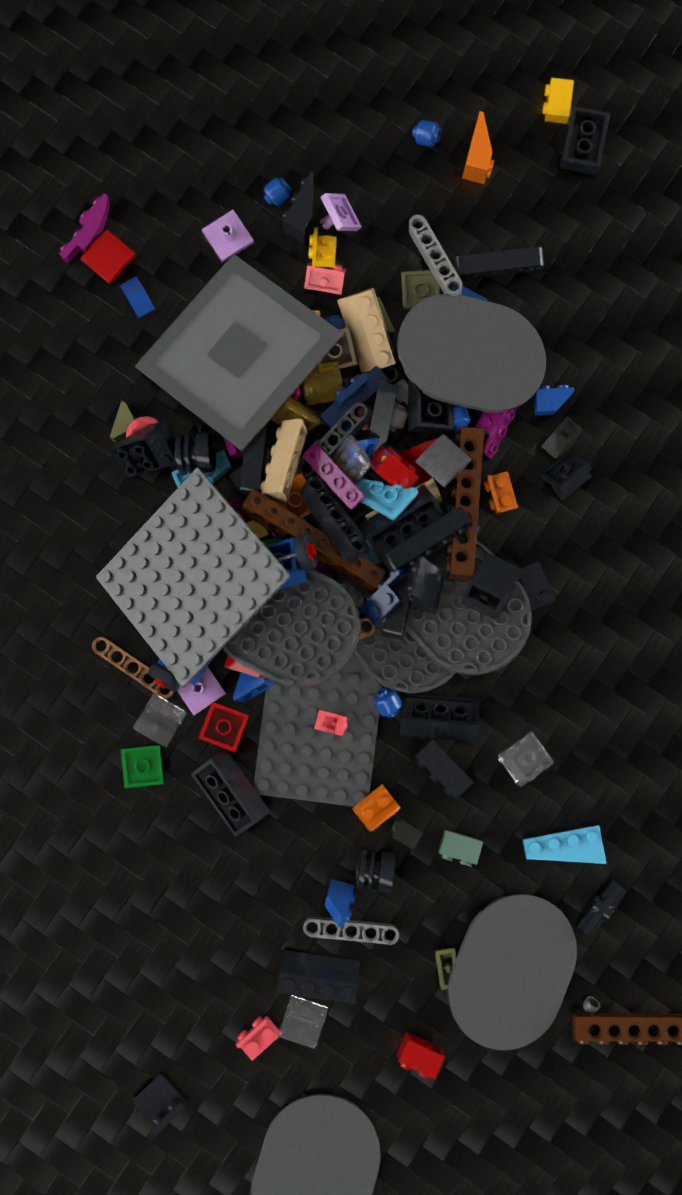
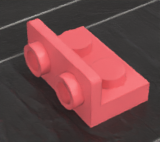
[304,263,346,295]
[236,1015,282,1061]

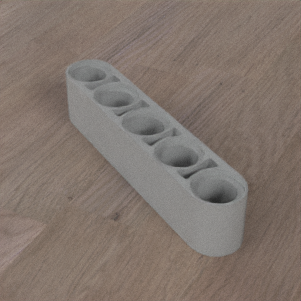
[409,215,462,296]
[303,916,399,945]

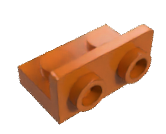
[483,471,518,515]
[352,785,400,832]

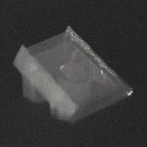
[499,732,554,787]

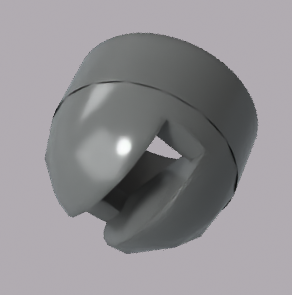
[583,996,600,1014]

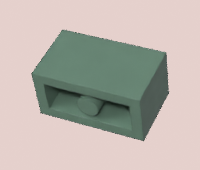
[438,829,483,866]

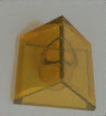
[302,361,343,406]
[270,396,320,433]

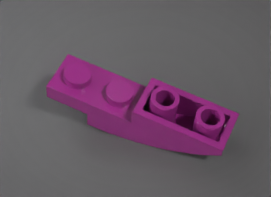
[59,193,110,264]

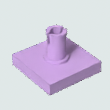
[320,193,361,231]
[202,210,254,263]
[177,667,226,715]

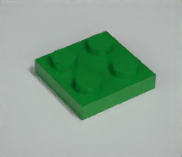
[121,745,164,788]

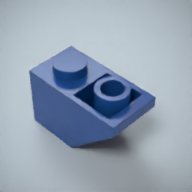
[534,385,574,415]
[324,879,356,928]

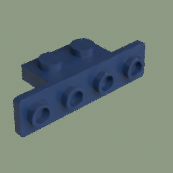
[321,366,388,428]
[357,568,409,626]

